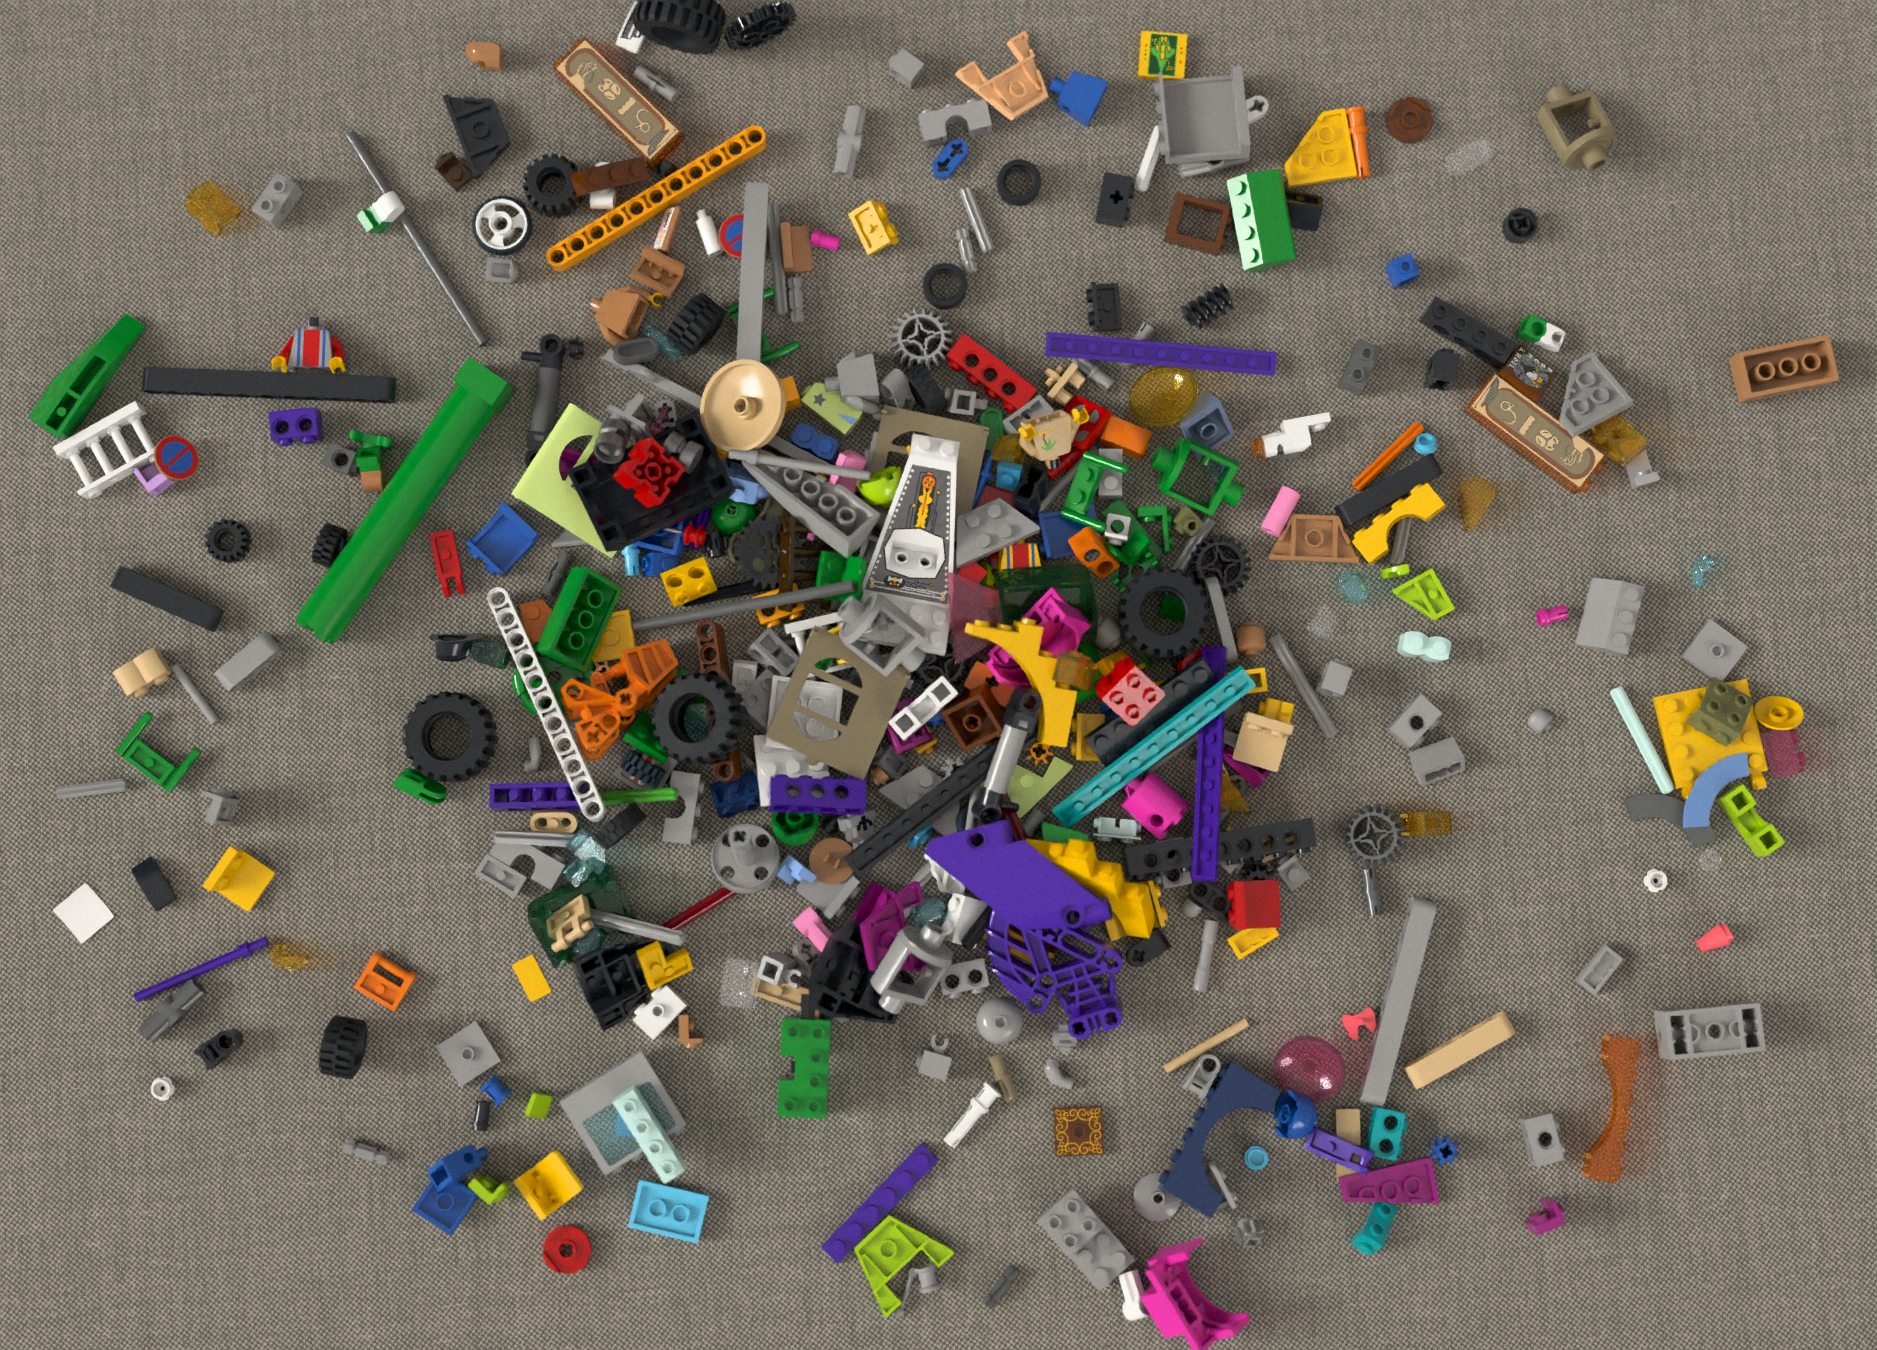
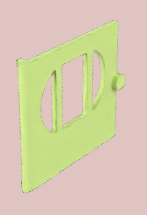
[511,403,633,559]

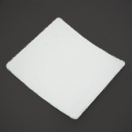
[53,883,114,944]

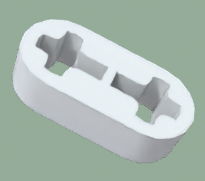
[1246,95,1268,125]

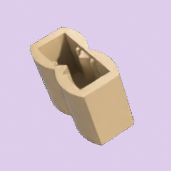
[113,648,172,698]

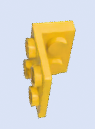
[203,846,276,911]

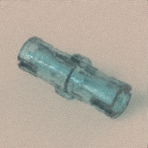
[641,323,685,364]

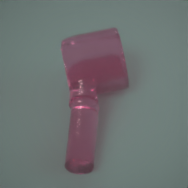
[649,405,668,436]

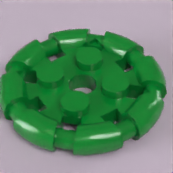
[512,642,596,718]

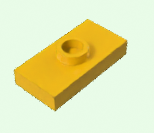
[1226,928,1280,960]

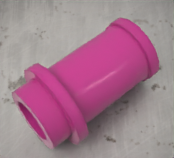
[810,229,841,252]
[1536,605,1568,627]

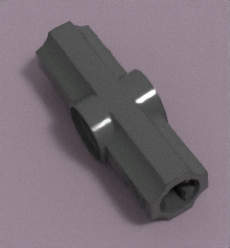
[138,978,206,1043]

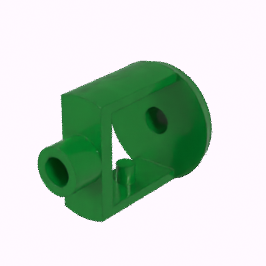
[1150,437,1245,517]

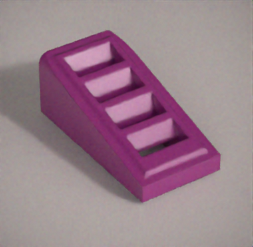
[1223,746,1272,788]

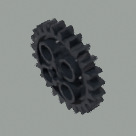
[724,1,797,51]
[732,514,808,590]

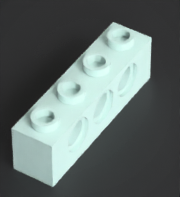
[612,1085,686,1184]

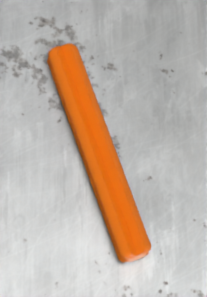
[1352,421,1424,492]

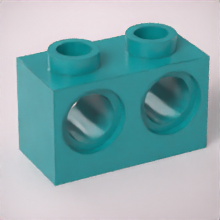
[1365,1105,1408,1161]

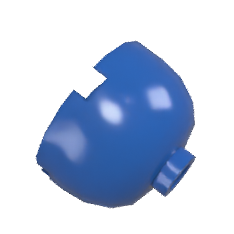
[1273,1090,1318,1139]

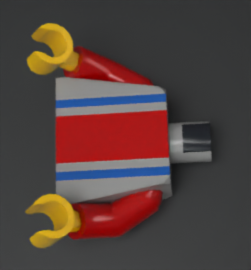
[271,317,346,373]

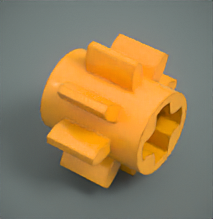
[1025,742,1053,766]

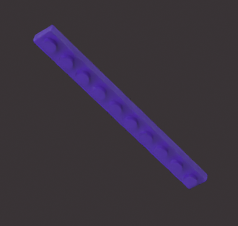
[1044,332,1277,376]
[1192,647,1228,882]

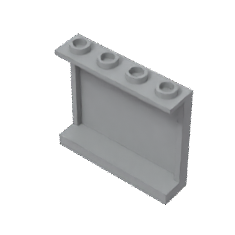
[1154,66,1251,164]

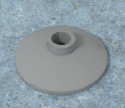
[1133,1173,1180,1221]

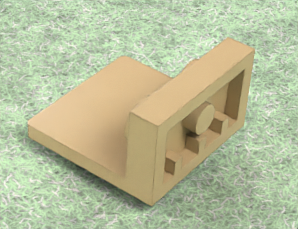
[1232,712,1294,772]

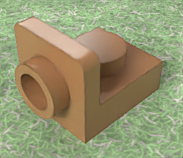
[679,1013,705,1048]

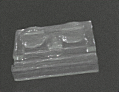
[719,957,761,1010]

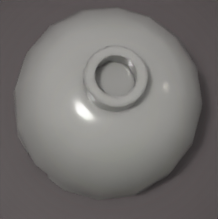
[976,997,1023,1045]

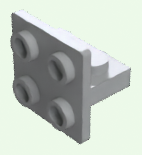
[607,393,655,442]

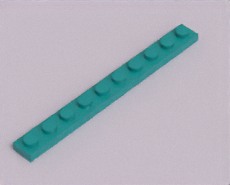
[1052,665,1257,829]

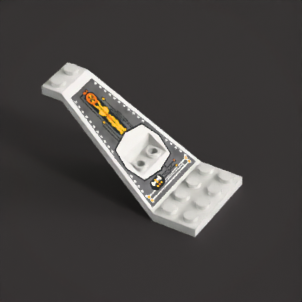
[858,434,960,656]

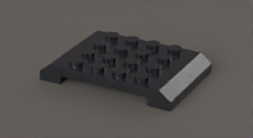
[567,411,736,552]

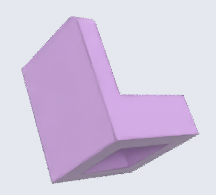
[133,464,175,496]

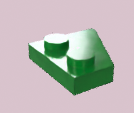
[623,711,669,765]

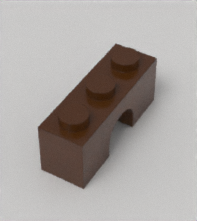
[570,156,649,197]

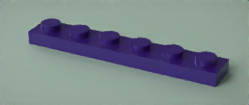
[821,1143,939,1264]

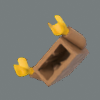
[591,285,664,346]

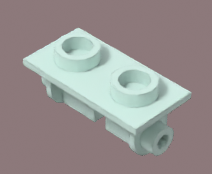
[1092,816,1141,843]

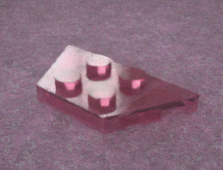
[947,573,999,664]

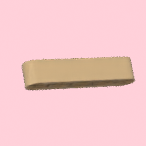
[1403,1011,1516,1089]

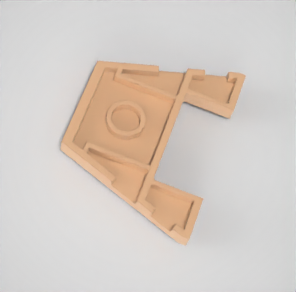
[955,31,1049,121]

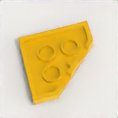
[1284,108,1357,188]

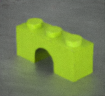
[1715,784,1785,857]

